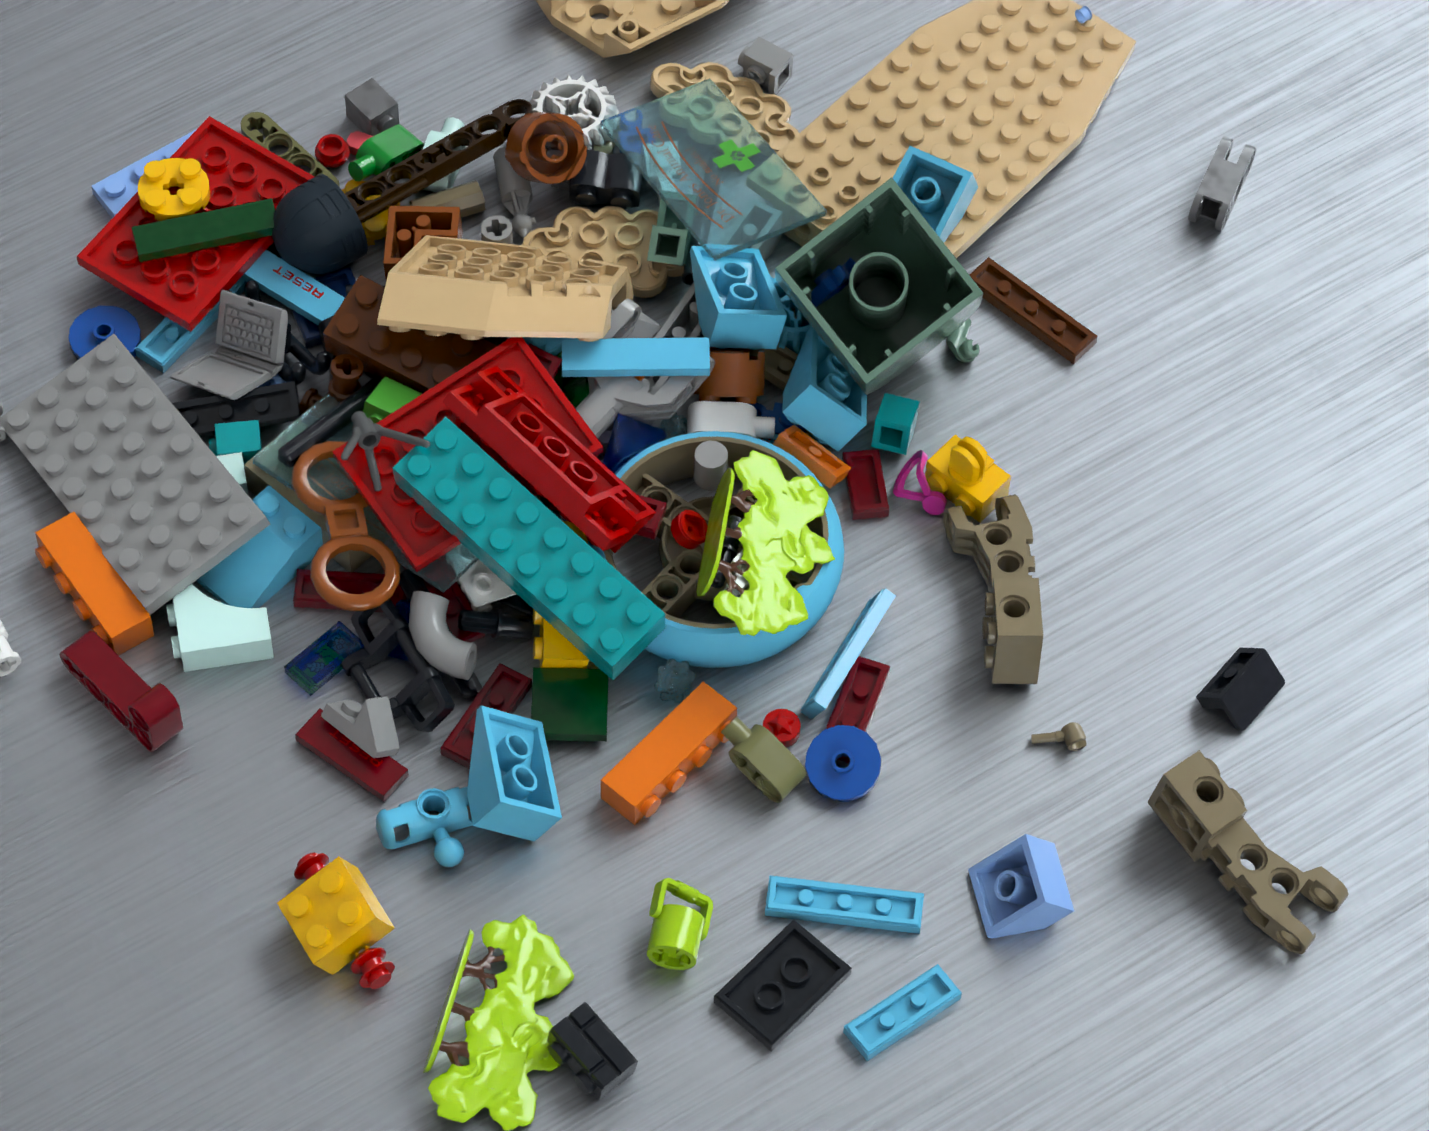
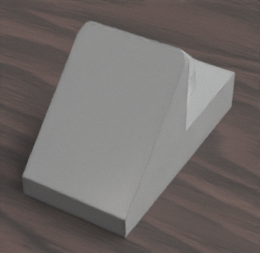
[321,696,400,758]

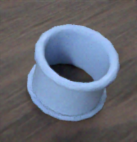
[1075,6,1092,24]

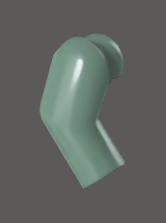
[946,318,980,363]

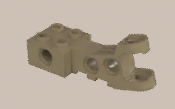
[943,494,1043,684]
[1148,750,1349,954]

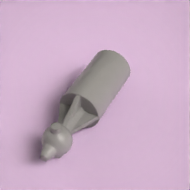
[493,146,537,240]

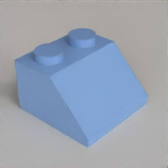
[968,834,1074,939]

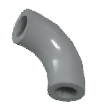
[409,591,477,680]

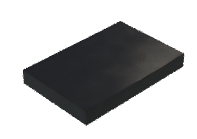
[714,920,852,1052]

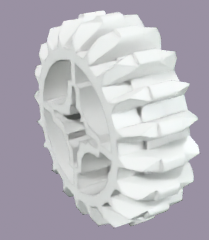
[528,74,619,153]

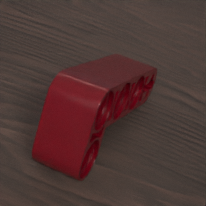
[59,630,183,752]

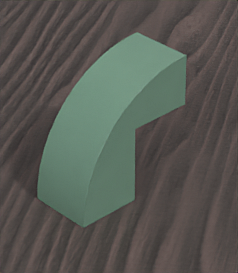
[647,193,698,266]

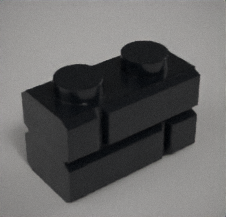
[547,1002,638,1100]

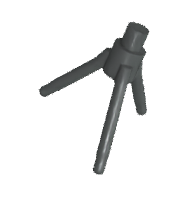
[341,411,430,491]

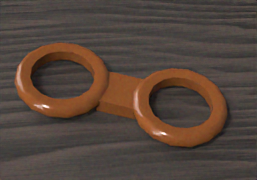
[292,441,400,611]

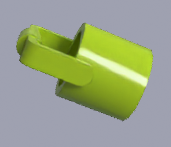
[647,878,713,970]

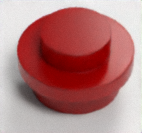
[315,134,350,168]

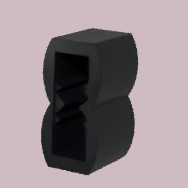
[569,150,644,210]

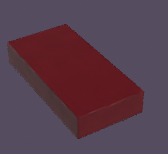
[842,449,889,520]

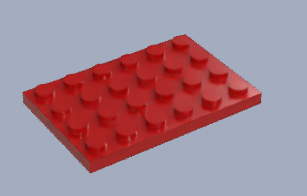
[77,116,314,332]
[332,337,603,572]

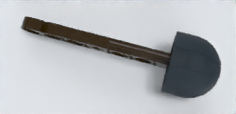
[272,99,533,274]

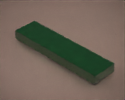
[132,198,275,262]

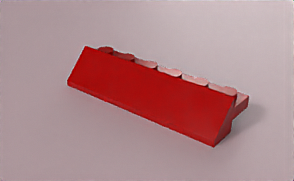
[443,365,656,553]

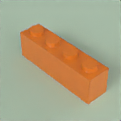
[35,511,154,656]
[601,681,737,825]

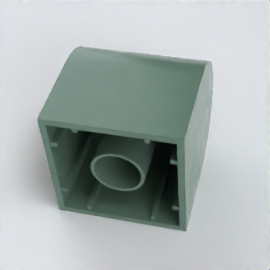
[775,177,983,395]

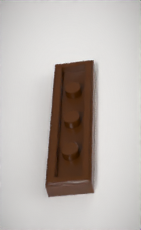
[969,257,1098,364]

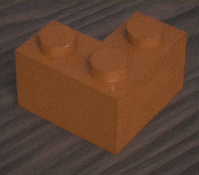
[383,206,463,280]

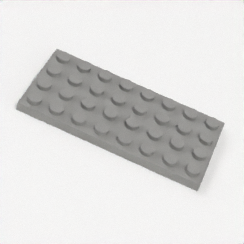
[0,334,270,615]

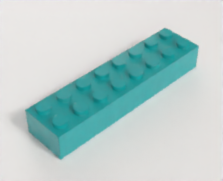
[393,417,666,680]

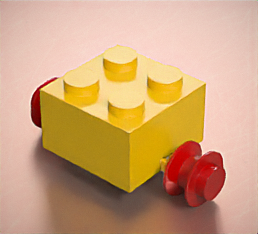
[277,852,395,989]

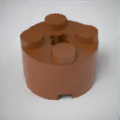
[505,112,587,184]
[693,347,765,404]

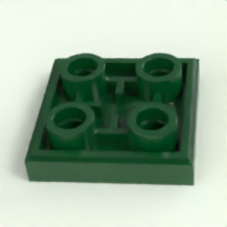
[531,667,609,741]

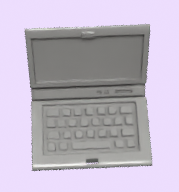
[170,290,288,400]

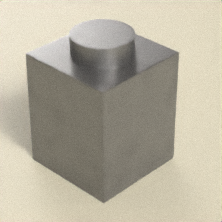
[345,78,399,136]

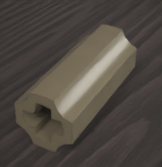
[409,180,486,218]

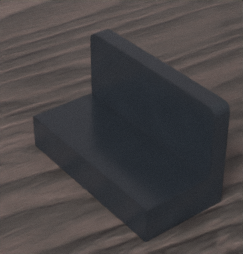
[1196,647,1285,731]

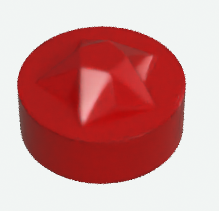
[671,510,708,549]
[763,709,801,748]

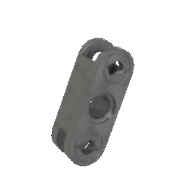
[1188,136,1256,231]

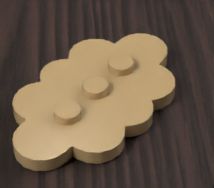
[650,62,799,161]
[522,206,685,298]

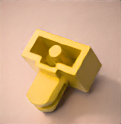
[925,435,1011,523]

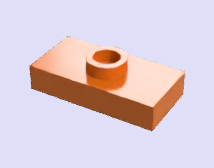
[773,425,851,489]

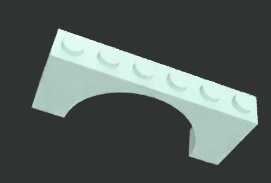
[166,452,274,672]

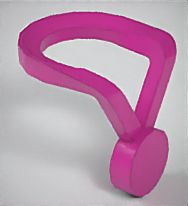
[893,450,947,515]

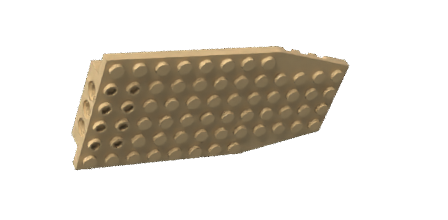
[746,0,1136,259]

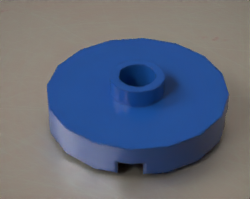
[69,305,141,360]
[805,725,882,802]

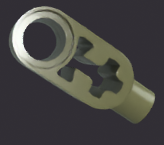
[721,716,806,803]

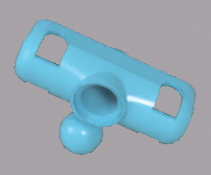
[376,786,473,867]

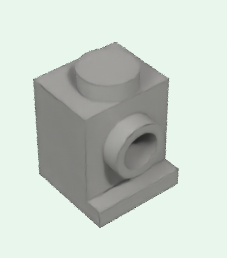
[738,36,793,95]

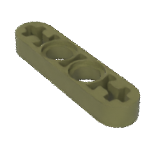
[240,112,340,188]

